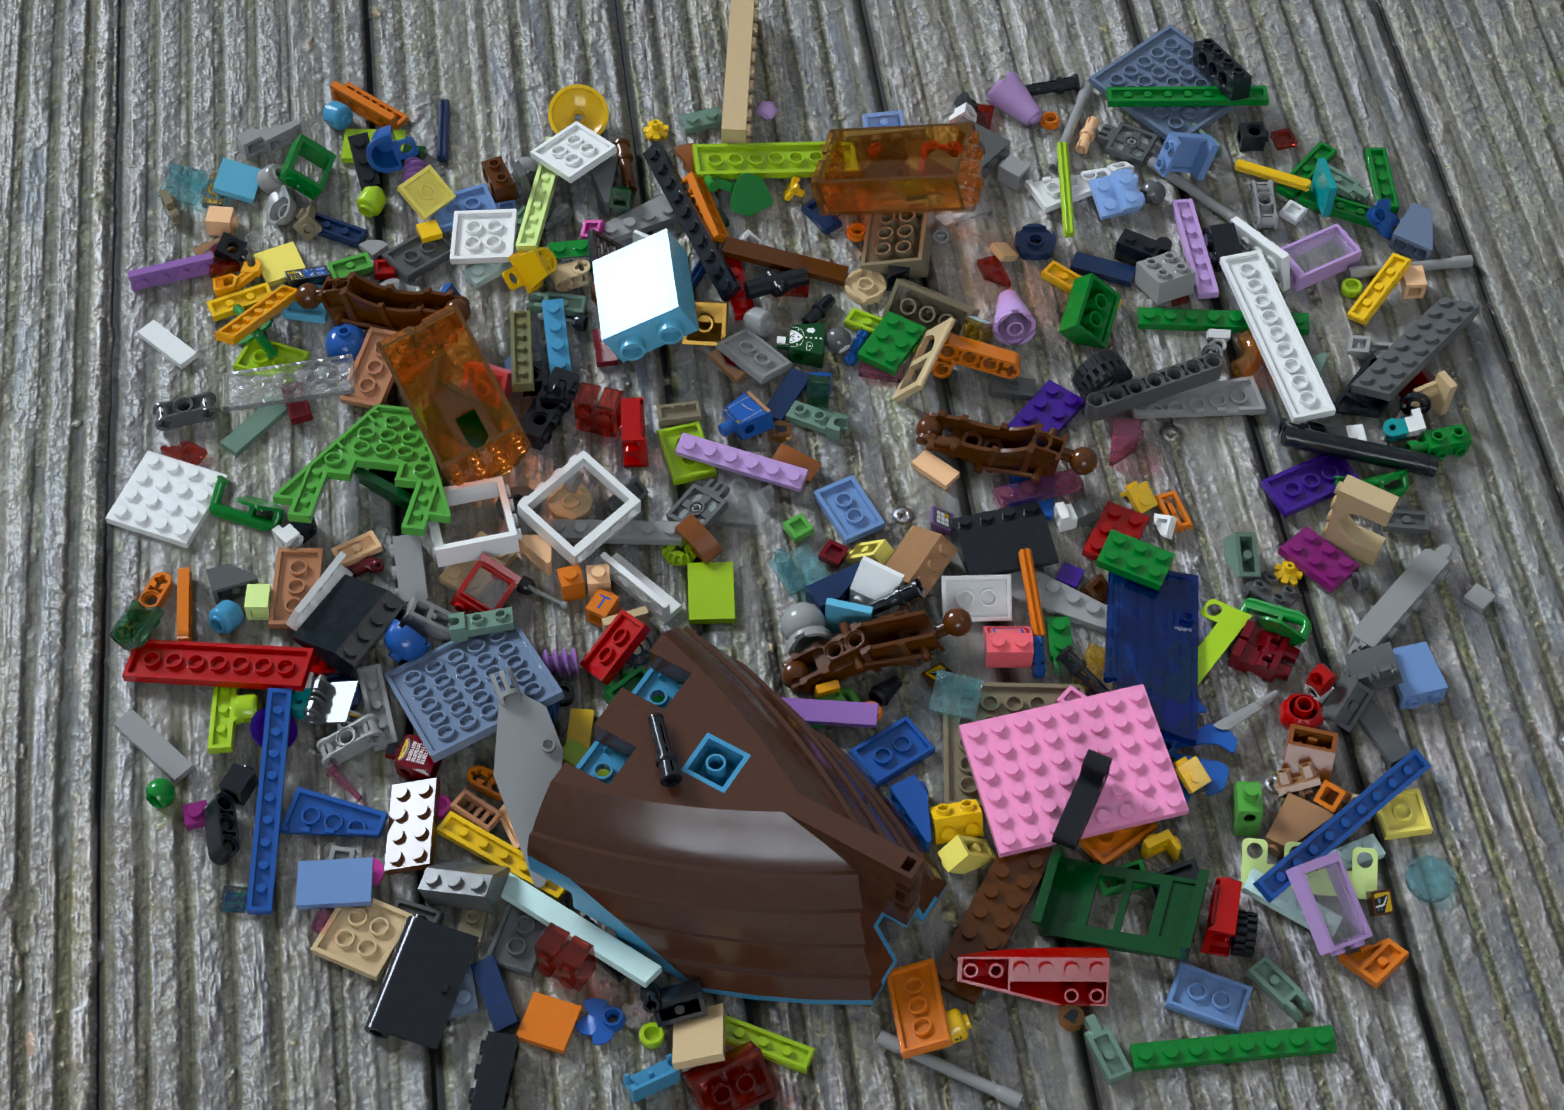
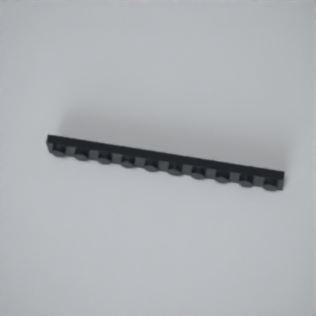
[643,140,742,302]

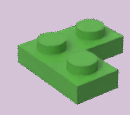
[327,252,374,279]

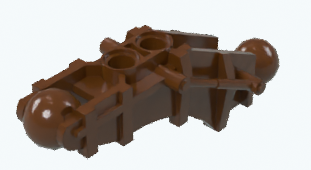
[295,271,471,334]
[915,409,1098,484]
[781,604,972,695]

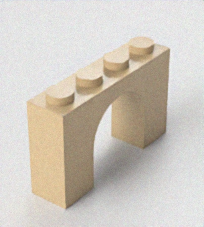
[1322,474,1399,567]

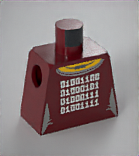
[385,735,443,781]

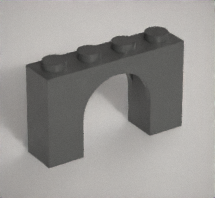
[923,120,1011,195]

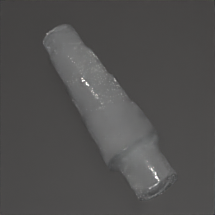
[1132,298,1172,308]

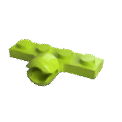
[207,687,262,754]

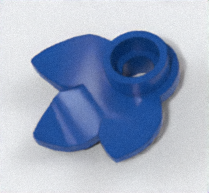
[1367,199,1400,239]
[575,998,626,1045]

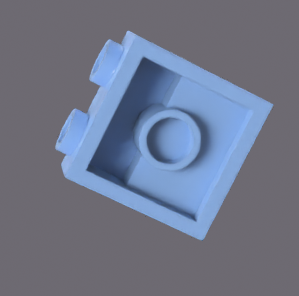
[1088,168,1145,220]

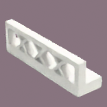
[285,551,354,631]
[600,552,682,624]

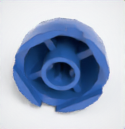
[325,323,366,366]
[384,619,432,663]

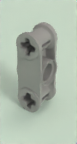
[1249,180,1279,231]
[316,713,385,769]

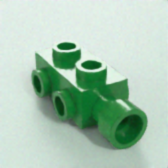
[1404,424,1472,461]

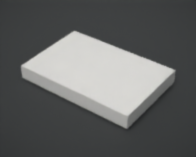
[941,574,1012,622]

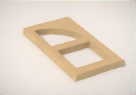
[892,318,956,403]

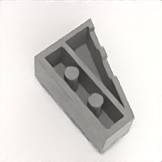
[389,534,429,603]

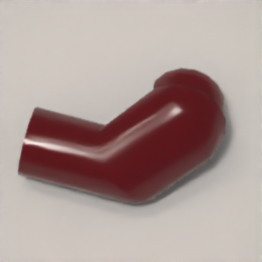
[349,557,384,578]

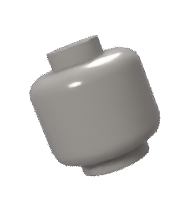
[256,164,286,194]
[743,307,776,337]

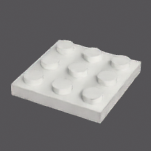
[530,121,617,183]
[450,209,518,265]

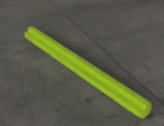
[1057,141,1075,238]

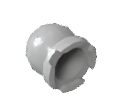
[781,602,832,656]

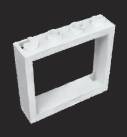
[517,450,641,565]
[428,476,522,567]

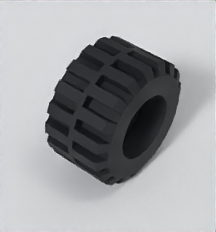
[1072,350,1133,402]

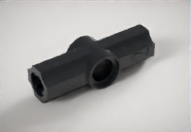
[743,267,809,299]

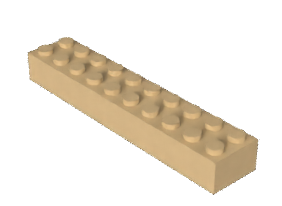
[721,0,759,144]

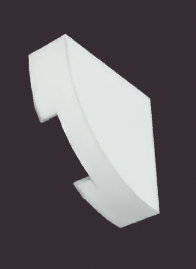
[1154,513,1177,540]

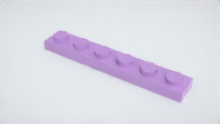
[1171,198,1219,299]
[675,433,808,493]

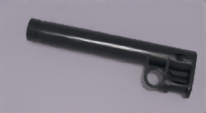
[1277,418,1439,477]

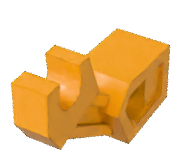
[212,259,263,298]

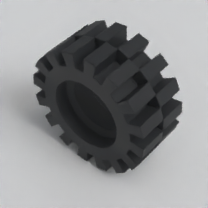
[1231,910,1258,958]

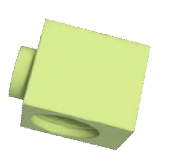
[244,583,272,620]

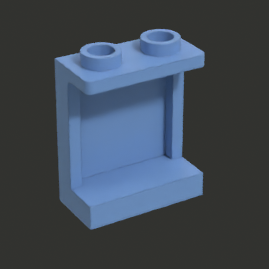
[1154,132,1219,180]
[1393,641,1448,709]

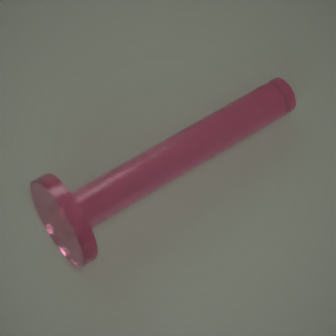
[326,765,363,801]

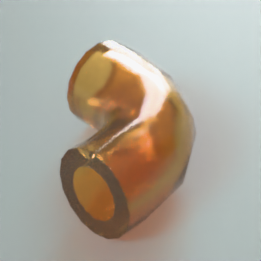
[1231,329,1263,378]

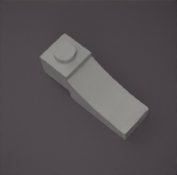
[235,119,303,159]

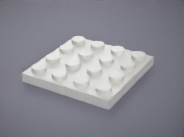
[105,451,229,549]

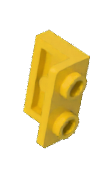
[929,799,984,845]

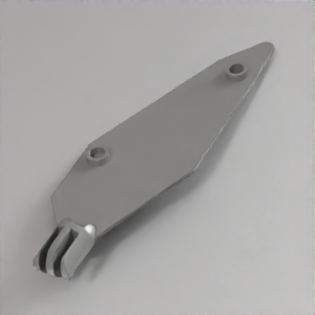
[489,667,563,888]

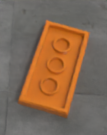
[887,957,953,1059]

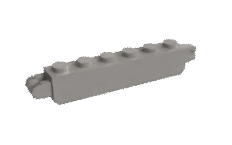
[1346,543,1453,655]

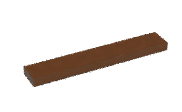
[722,236,849,286]

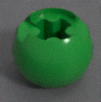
[145,778,176,809]

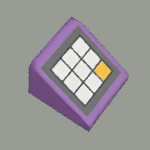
[930,506,954,534]

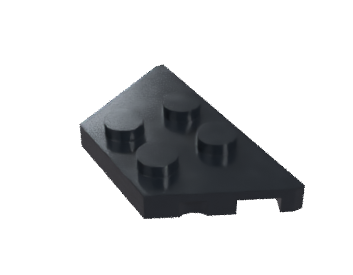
[1333,353,1392,418]

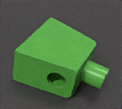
[1230,781,1263,836]

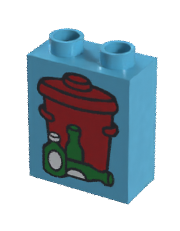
[592,228,699,362]

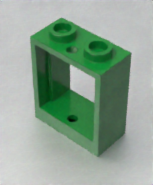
[278,134,336,200]

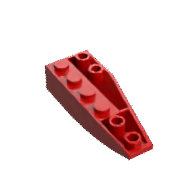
[956,948,1110,1006]

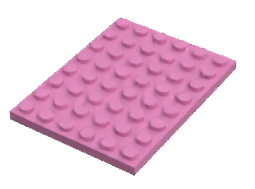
[958,684,1189,858]

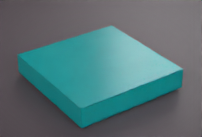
[1311,158,1338,217]

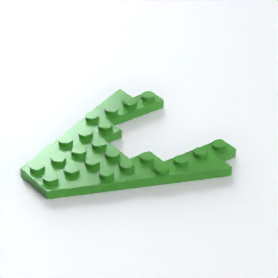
[273,404,451,536]

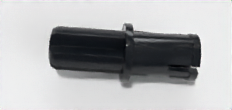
[801,294,836,324]

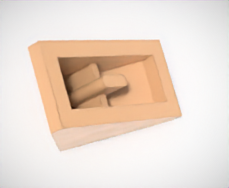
[518,535,553,576]

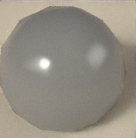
[513,157,538,182]

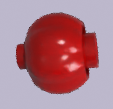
[1279,693,1324,731]

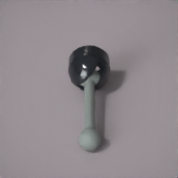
[537,312,588,332]
[516,575,570,610]

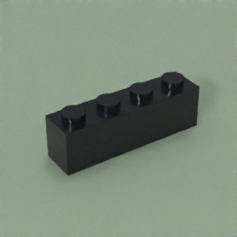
[468,1031,520,1110]

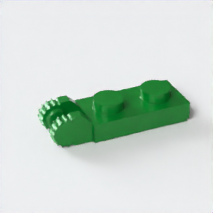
[1046,616,1074,674]

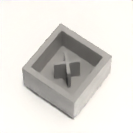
[1135,251,1196,305]

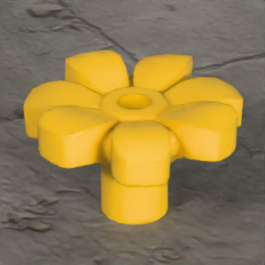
[643,119,669,141]
[783,176,805,202]
[1273,560,1303,587]

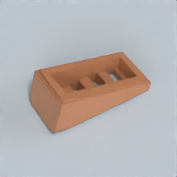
[450,788,504,833]

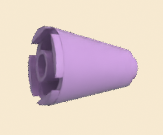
[986,71,1041,126]
[993,290,1036,346]

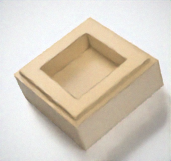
[989,242,1018,262]

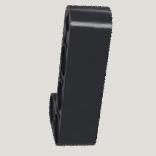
[1052,749,1112,851]

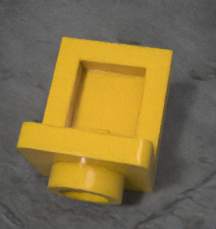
[1120,480,1158,514]
[1173,756,1212,794]
[1140,829,1182,861]

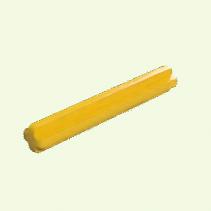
[1235,159,1312,192]

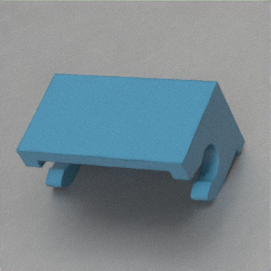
[623,1053,681,1103]

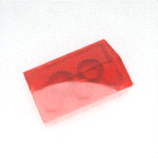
[681,1041,777,1110]

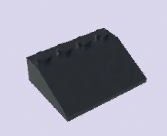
[951,501,1059,575]
[291,574,407,679]

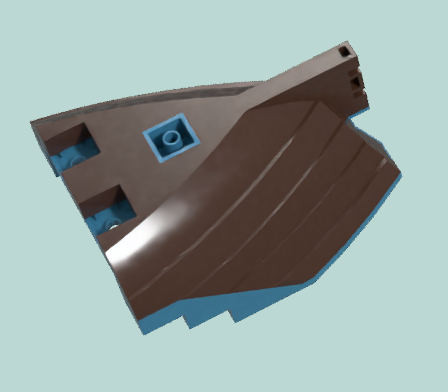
[527,625,947,1005]

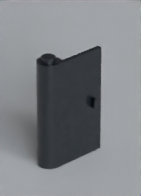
[364,914,479,1050]

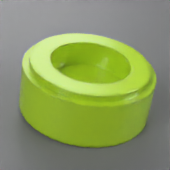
[1340,278,1363,299]
[639,1022,665,1049]

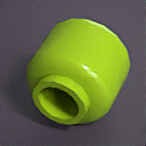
[356,186,387,217]

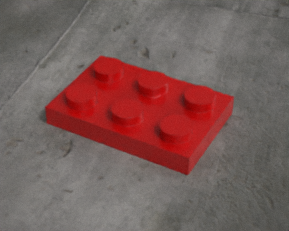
[1082,501,1150,561]
[579,609,651,685]

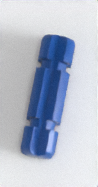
[844,329,869,366]
[1032,636,1046,679]

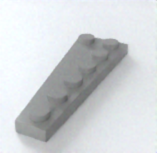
[603,183,720,242]
[1130,375,1266,419]
[1005,569,1129,638]

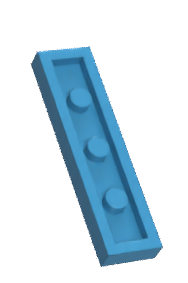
[542,298,572,374]

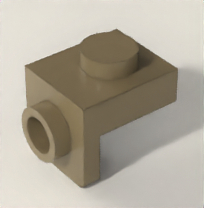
[293,205,322,241]

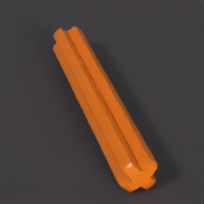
[1018,548,1046,637]

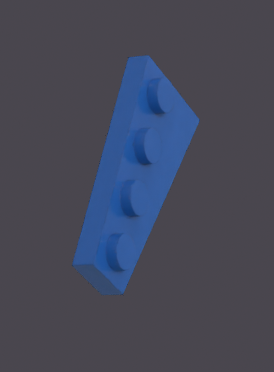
[280,786,389,838]

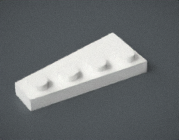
[1025,167,1111,213]
[1230,216,1290,292]

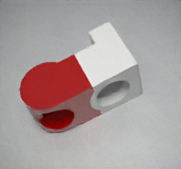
[1303,663,1337,704]

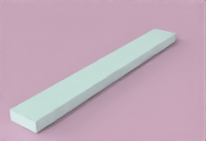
[501,873,662,988]

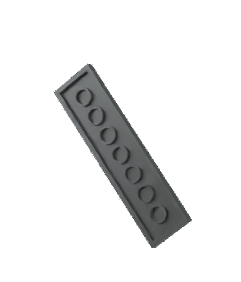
[1351,297,1480,401]

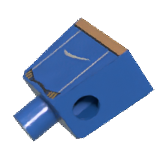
[718,390,775,440]

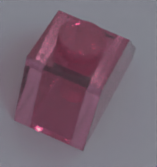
[1109,417,1144,466]

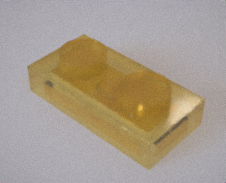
[1074,643,1112,690]

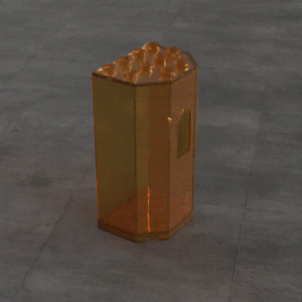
[810,122,984,218]
[376,302,532,486]

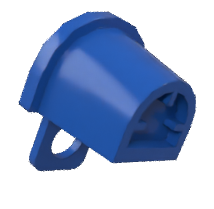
[366,125,419,173]

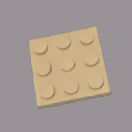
[310,898,413,982]

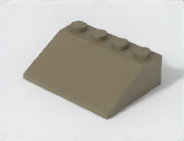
[860,198,935,279]

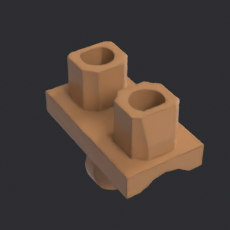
[1276,761,1322,800]

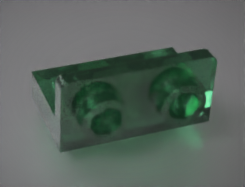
[109,600,164,650]

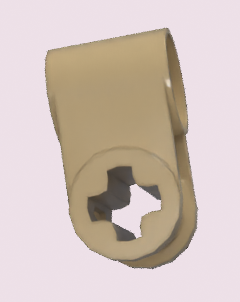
[551,259,592,292]

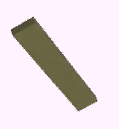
[510,310,535,392]

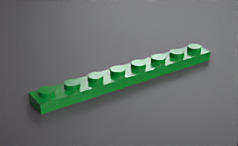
[1106,85,1269,107]
[1137,307,1310,335]
[1129,1025,1338,1072]

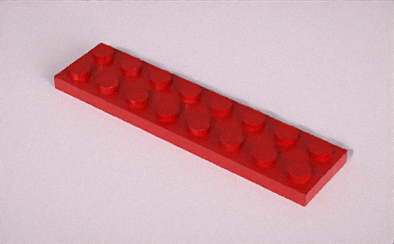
[122,638,316,692]

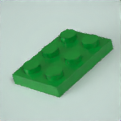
[857,311,926,376]
[1095,529,1175,591]

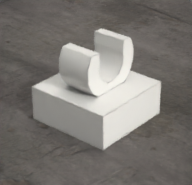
[1206,329,1231,351]

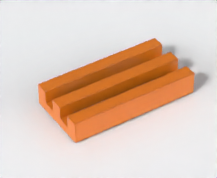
[1155,490,1193,534]

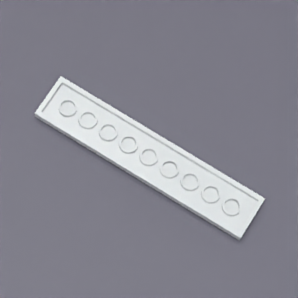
[1219,249,1336,423]

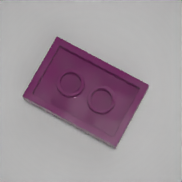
[1278,526,1360,593]

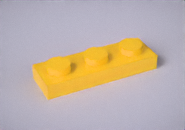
[206,282,272,322]

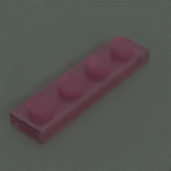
[991,469,1084,509]

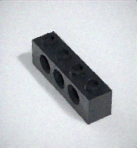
[1192,38,1252,102]
[516,366,582,451]

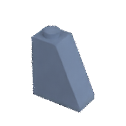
[1389,202,1433,261]

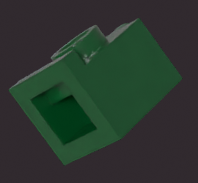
[609,186,635,211]

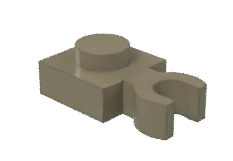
[159,188,182,226]

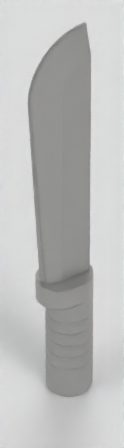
[1213,690,1280,730]

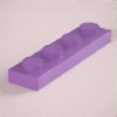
[127,252,216,291]

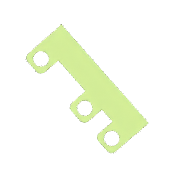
[1241,838,1378,900]

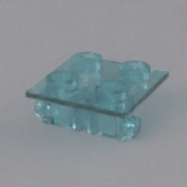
[156,162,211,205]
[768,544,829,596]
[928,669,984,721]

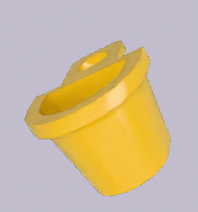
[502,247,557,294]

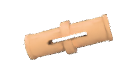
[1075,116,1100,155]

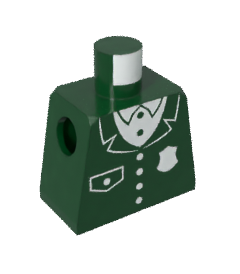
[777,323,826,368]

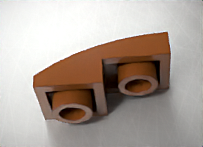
[674,143,695,173]
[772,443,821,484]
[675,514,723,565]

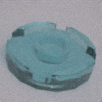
[1405,855,1456,903]

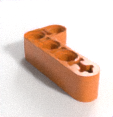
[932,333,1021,379]

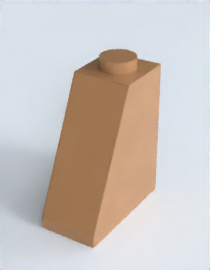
[1265,793,1334,858]

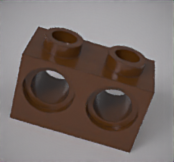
[481,156,517,203]

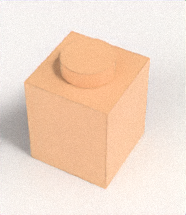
[205,206,239,236]
[1398,265,1427,299]
[586,564,611,600]

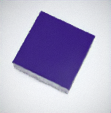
[1055,562,1085,590]

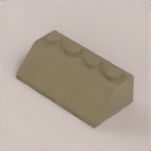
[882,278,980,348]

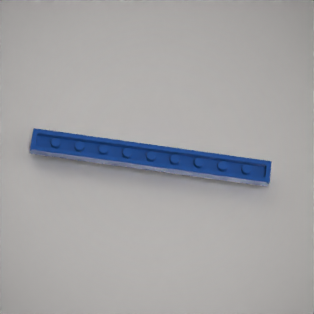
[246,688,293,915]
[1253,748,1431,903]

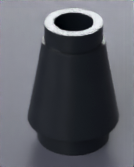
[869,676,902,707]

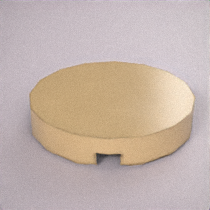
[844,269,886,305]
[548,484,593,519]

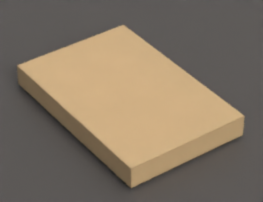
[672,1003,725,1070]

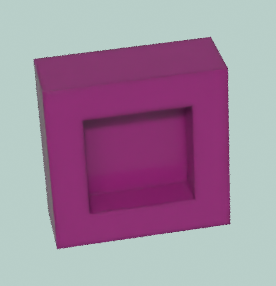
[182,800,208,830]

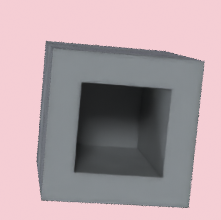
[997,154,1031,191]

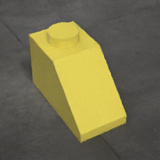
[845,539,894,565]
[938,835,996,874]

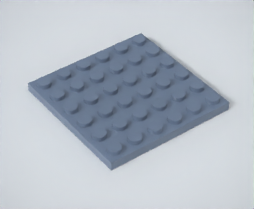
[1088,24,1257,140]
[383,619,565,763]

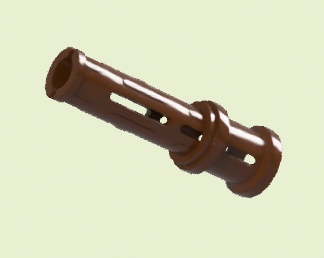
[612,138,637,193]

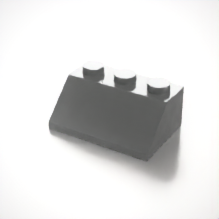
[418,860,511,912]

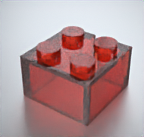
[574,382,624,438]
[534,922,596,992]

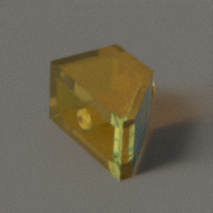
[963,316,993,344]

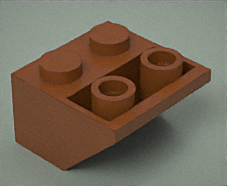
[1281,724,1339,787]

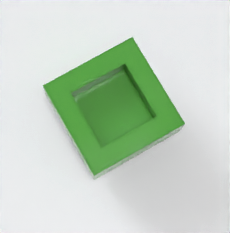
[783,513,814,543]

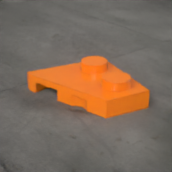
[1338,938,1409,989]

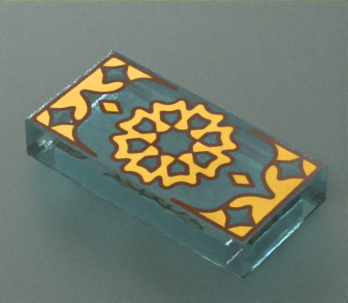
[202,173,227,208]

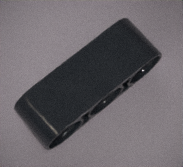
[204,792,240,865]

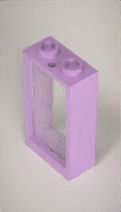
[1281,223,1362,292]
[1286,851,1373,957]

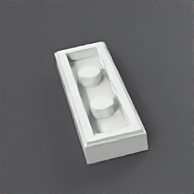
[138,320,198,369]

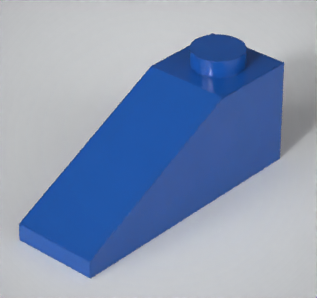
[889,774,932,854]

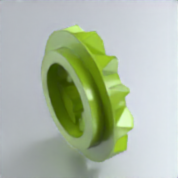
[662,540,697,566]

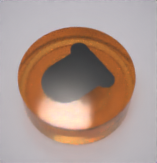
[769,420,791,442]
[1058,1004,1085,1031]

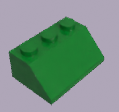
[1058,273,1121,349]

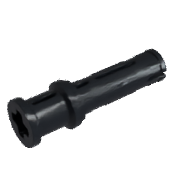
[1025,73,1080,96]
[865,578,925,616]
[1055,645,1110,695]
[647,713,683,787]

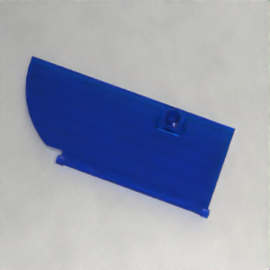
[1103,571,1199,746]

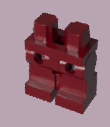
[1228,620,1300,682]

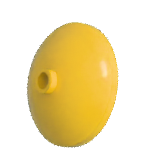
[548,84,609,136]

